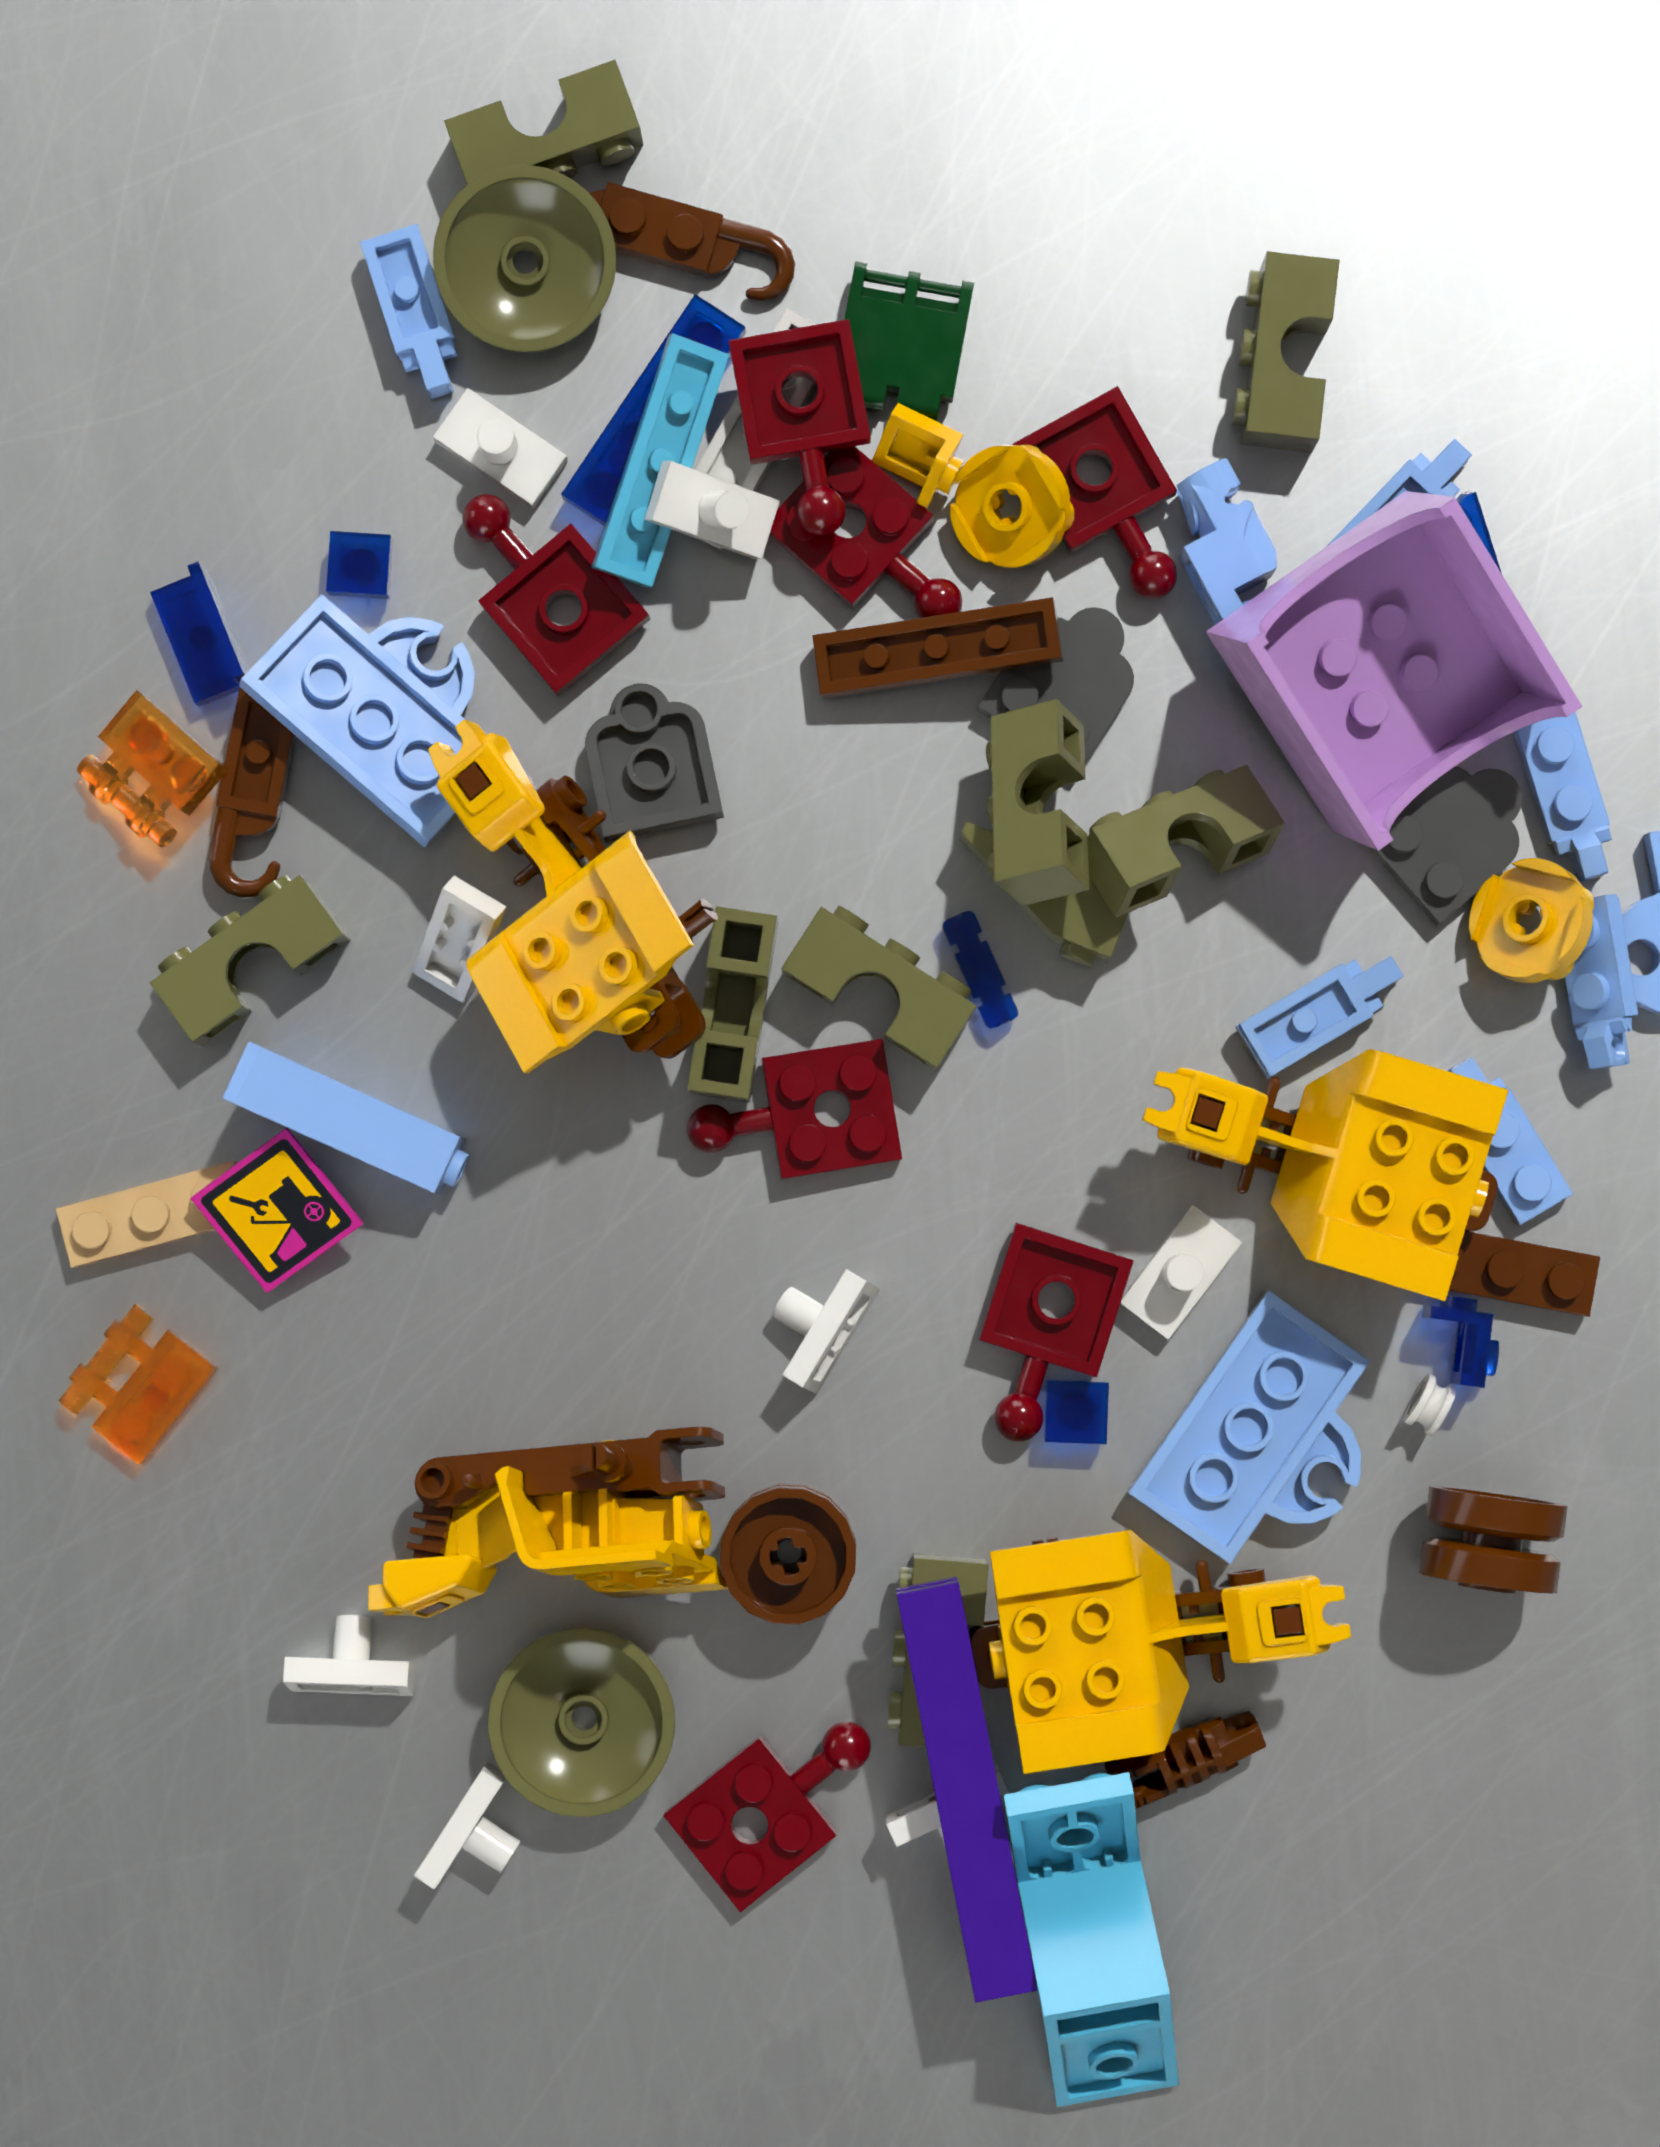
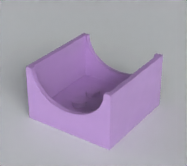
[1206,491,1582,851]

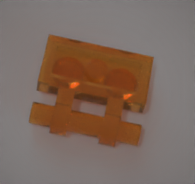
[77,690,229,848]
[59,1303,219,1465]

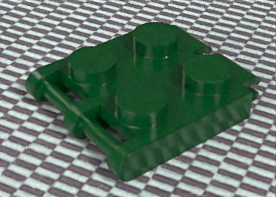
[844,261,974,420]

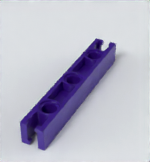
[896,1576,1038,2003]

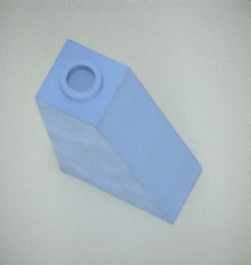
[223,1041,470,1195]

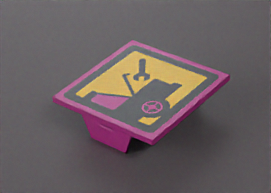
[190,1127,363,1293]

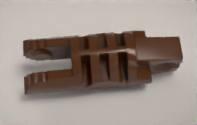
[1104,1711,1266,1809]

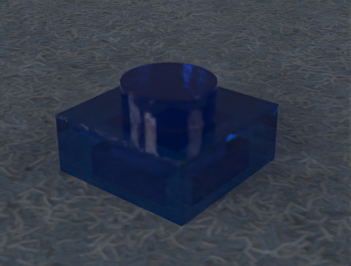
[326,531,394,599]
[1044,1380,1109,1444]

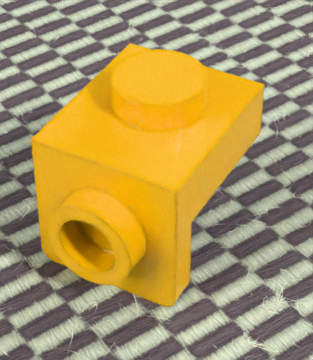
[872,403,964,508]

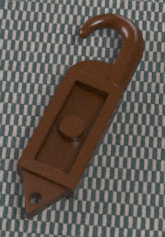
[589,182,796,301]
[209,687,296,898]

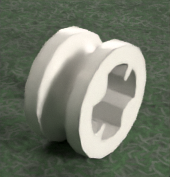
[1403,1374,1457,1436]

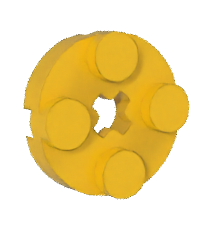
[950,445,1075,568]
[1469,858,1594,983]

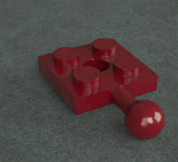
[729,319,871,536]
[1012,386,1177,599]
[769,446,963,618]
[462,494,650,696]
[687,1039,902,1180]
[978,1223,1134,1442]
[663,1721,871,1913]

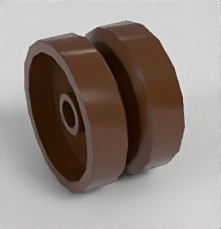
[720,1483,856,1625]
[1419,1486,1568,1594]

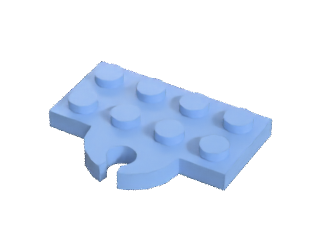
[239,594,475,848]
[1127,1290,1370,1564]

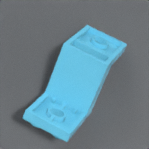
[1004,1772,1179,2107]

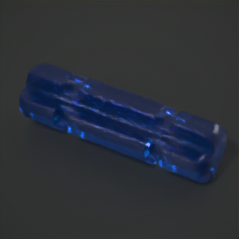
[942,911,1019,1029]

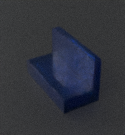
[150,561,249,707]

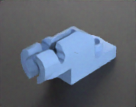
[1176,458,1277,626]

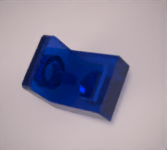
[1422,1296,1499,1388]

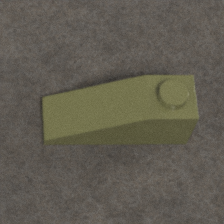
[960,821,1128,967]

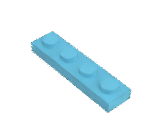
[591,333,730,588]

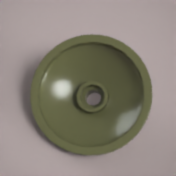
[433,165,616,352]
[488,1628,675,1817]

